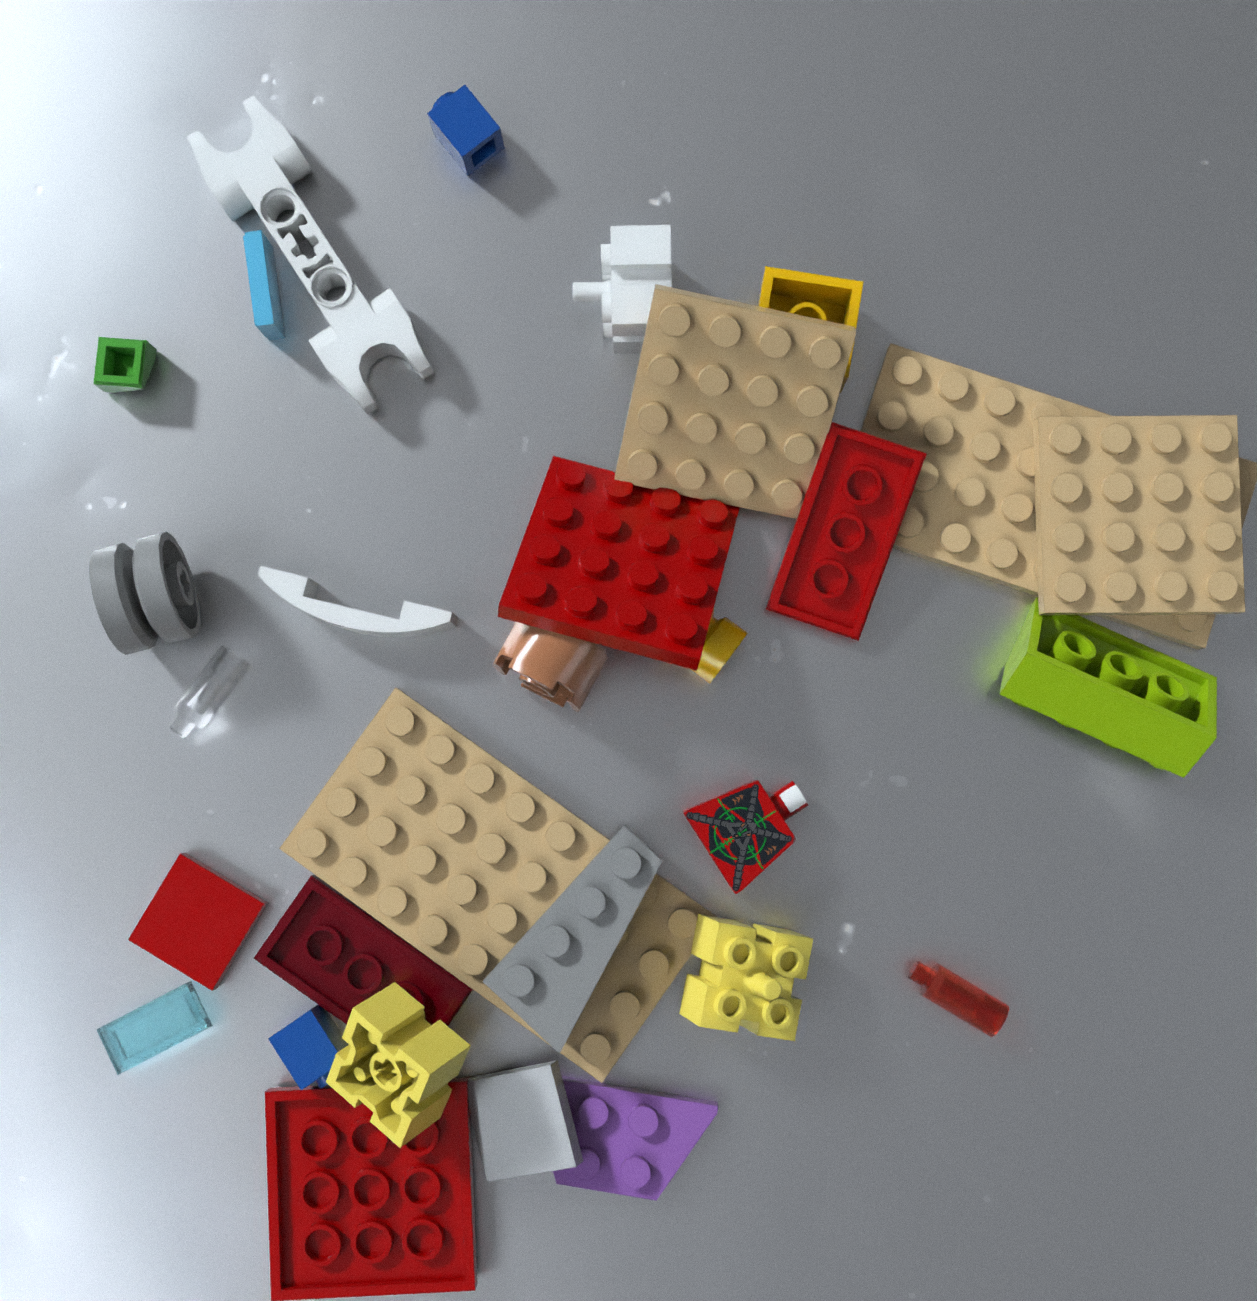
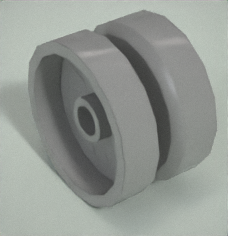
[89,532,201,655]

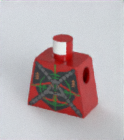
[683,780,809,894]

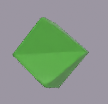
[93,337,157,393]

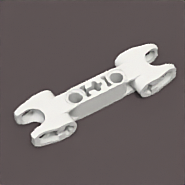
[187,95,434,415]

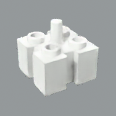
[573,225,672,354]

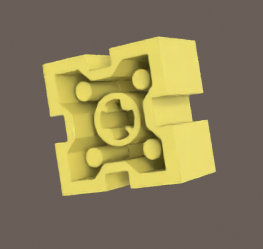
[679,914,813,1041]
[326,982,471,1148]

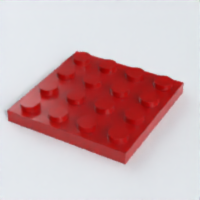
[498,456,740,671]
[265,1077,478,1301]

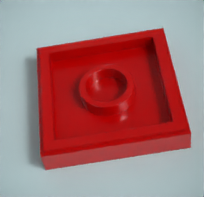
[128,853,268,991]

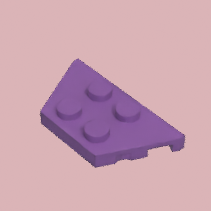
[553,1076,718,1201]

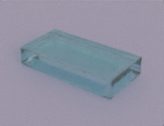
[97,981,213,1075]

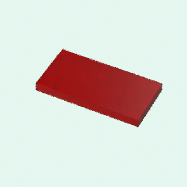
[766,422,927,641]

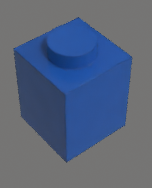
[427,85,505,176]
[268,1005,349,1090]

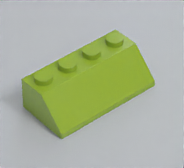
[999,597,1217,778]

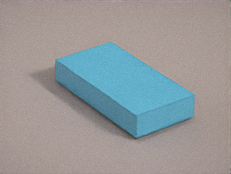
[243,230,285,341]

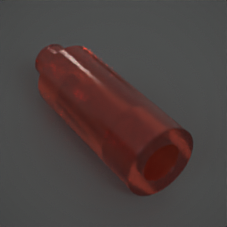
[908,961,1009,1037]

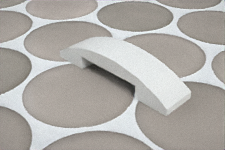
[258,566,458,637]

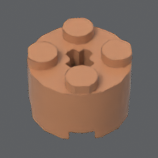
[493,622,608,712]

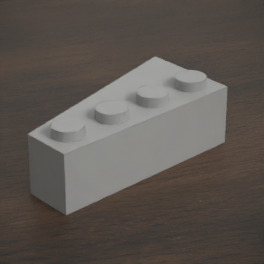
[482,825,662,1054]

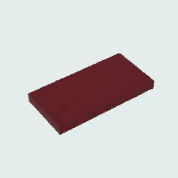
[253,875,473,1026]

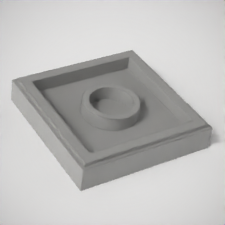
[468,1060,583,1182]

